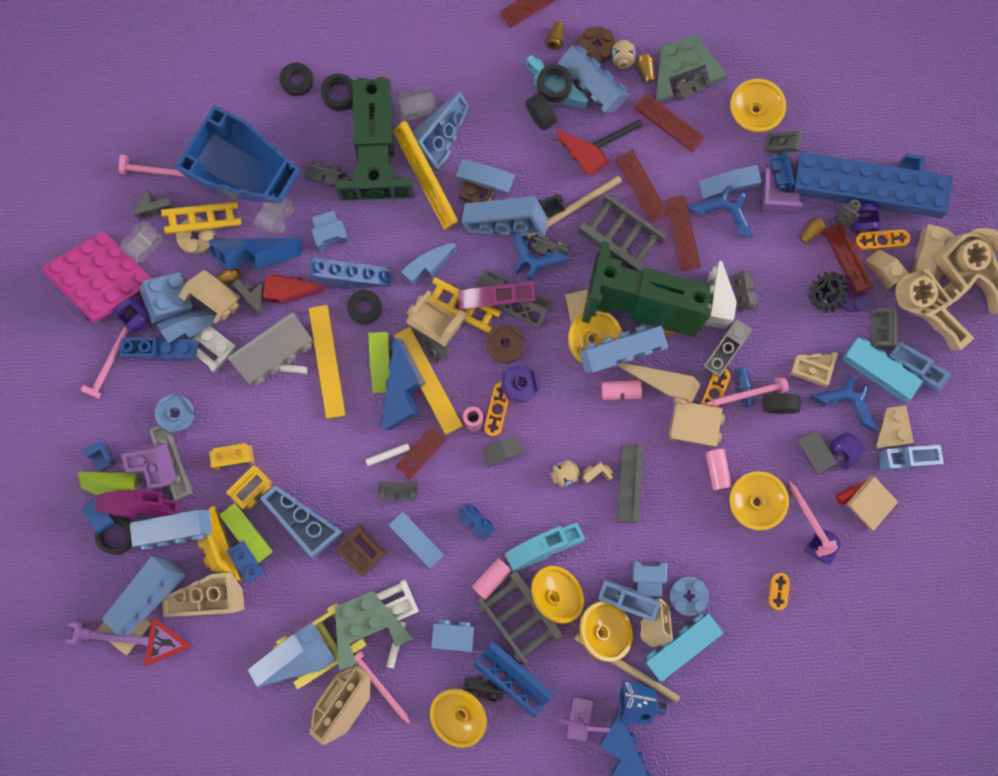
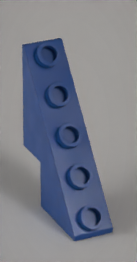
[209,237,302,270]
[310,257,392,289]
[380,338,426,431]
[599,712,651,776]

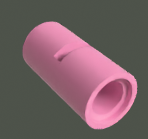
[601,380,642,401]
[463,407,483,432]
[705,449,732,491]
[471,558,512,600]

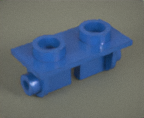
[770,150,795,192]
[457,503,496,541]
[226,540,265,584]

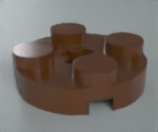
[579,27,615,63]
[487,325,524,364]

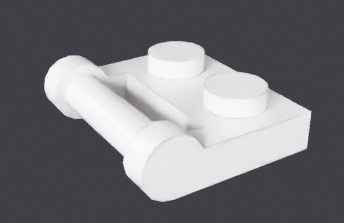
[193,326,237,373]
[375,579,419,621]

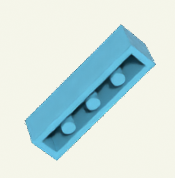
[841,337,923,403]
[644,613,724,682]

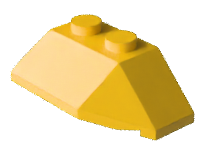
[197,506,244,582]

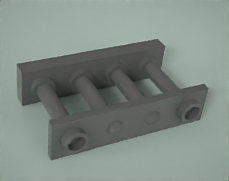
[578,193,666,272]
[477,571,564,664]

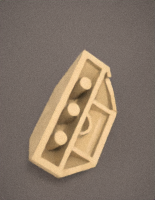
[309,665,371,745]

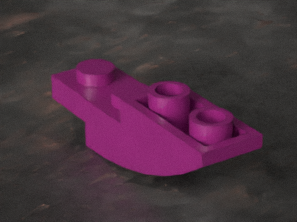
[458,281,536,310]
[96,490,179,519]

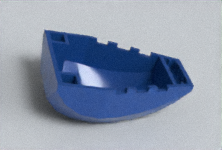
[174,104,301,203]

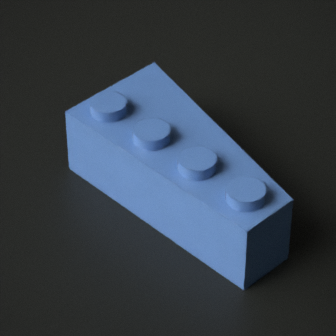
[558,45,630,112]
[579,325,669,373]
[260,485,342,560]
[102,556,187,636]

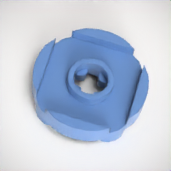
[155,395,194,434]
[669,576,709,616]

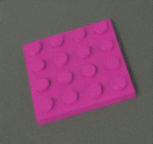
[42,231,152,323]

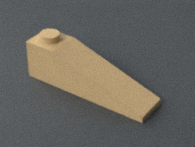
[912,224,955,283]
[618,363,700,404]
[162,572,245,617]

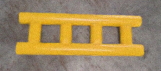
[161,201,241,234]
[429,277,502,334]

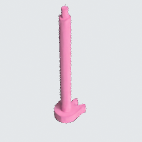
[119,154,186,177]
[81,327,129,399]
[708,377,789,406]
[788,481,838,557]
[348,651,410,724]

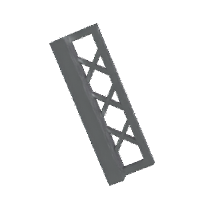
[475,269,553,328]
[617,443,643,523]

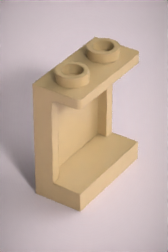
[178,270,241,324]
[406,290,467,347]
[668,402,725,449]

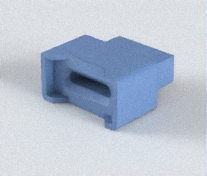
[311,210,349,251]
[632,561,667,596]

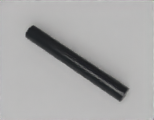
[592,119,643,148]

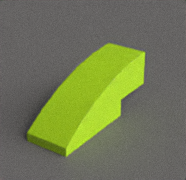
[368,332,390,394]
[219,503,273,563]

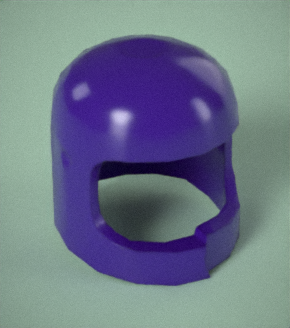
[853,202,882,233]
[113,298,150,332]
[830,432,866,471]
[804,530,841,565]

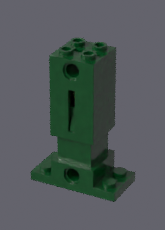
[335,77,414,201]
[582,241,712,338]

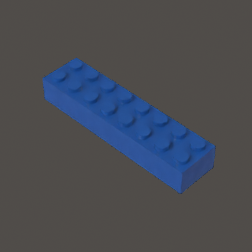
[792,152,953,219]

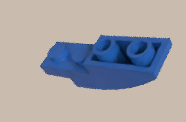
[119,338,198,361]

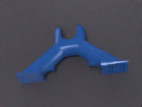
[688,185,754,239]
[511,232,572,280]
[810,377,879,432]

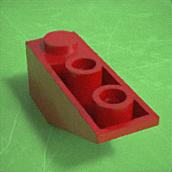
[556,130,611,177]
[262,274,325,304]

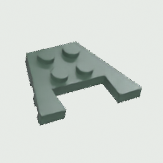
[656,34,728,103]
[335,591,412,671]

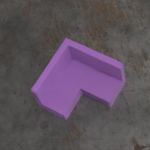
[761,168,803,213]
[121,442,176,489]

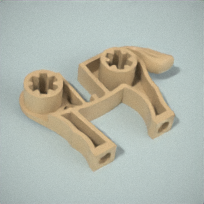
[896,228,998,350]

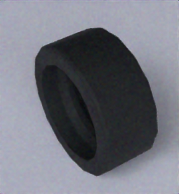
[537,64,572,103]
[321,73,353,111]
[526,93,557,130]
[763,393,801,414]
[95,517,132,555]

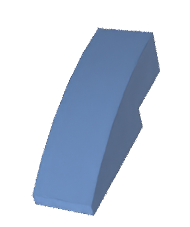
[456,159,515,195]
[699,165,762,200]
[401,243,457,286]
[157,309,217,343]
[889,342,951,394]
[878,445,944,471]
[389,512,444,569]
[598,579,661,622]

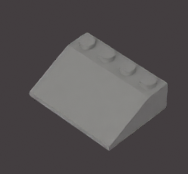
[228,312,314,387]

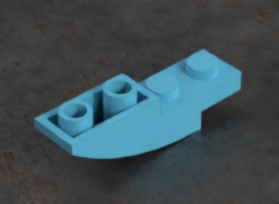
[526,55,588,109]
[505,523,585,572]

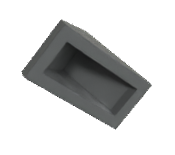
[482,436,525,468]

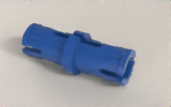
[735,367,755,407]

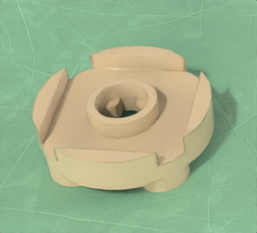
[175,216,215,255]

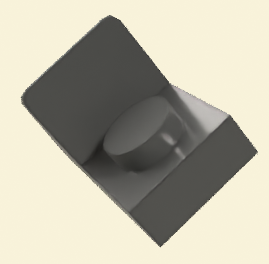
[764,131,804,158]
[133,189,174,220]
[233,279,264,316]

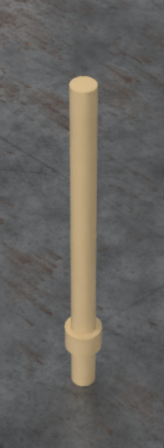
[526,176,622,239]
[574,633,680,703]

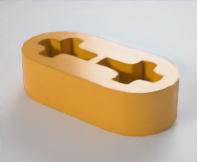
[768,573,790,610]

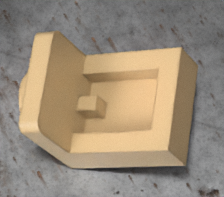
[582,462,613,485]

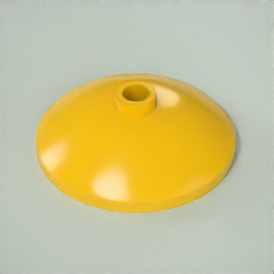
[730,79,786,133]
[568,311,622,364]
[729,471,789,530]
[531,566,584,624]
[580,601,633,662]
[430,689,487,748]

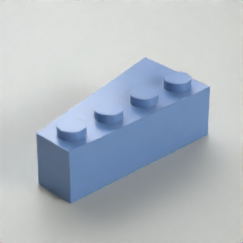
[462,196,548,237]
[130,510,212,550]

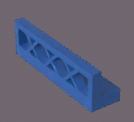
[473,641,554,718]

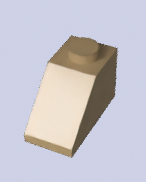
[864,249,909,290]
[640,598,673,648]

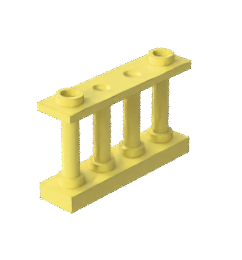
[273,603,368,689]

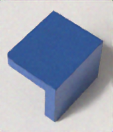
[899,153,925,171]
[83,441,116,472]

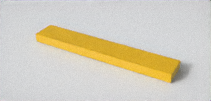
[393,121,459,230]
[309,305,346,419]
[393,327,463,436]

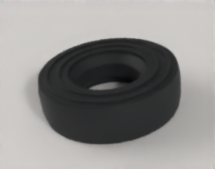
[280,62,313,96]
[347,290,382,324]

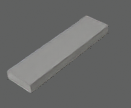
[149,426,194,501]

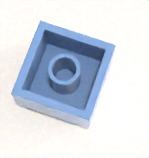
[139,273,193,324]
[431,620,475,652]

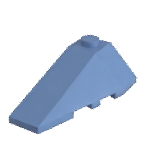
[412,92,469,170]
[248,623,336,687]

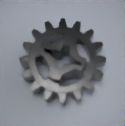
[808,271,851,313]

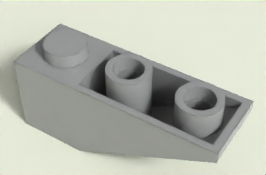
[704,319,752,377]

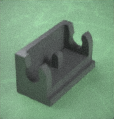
[871,308,898,349]
[798,430,837,474]

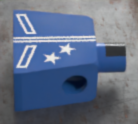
[619,680,667,724]

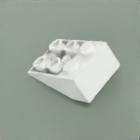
[704,261,736,329]

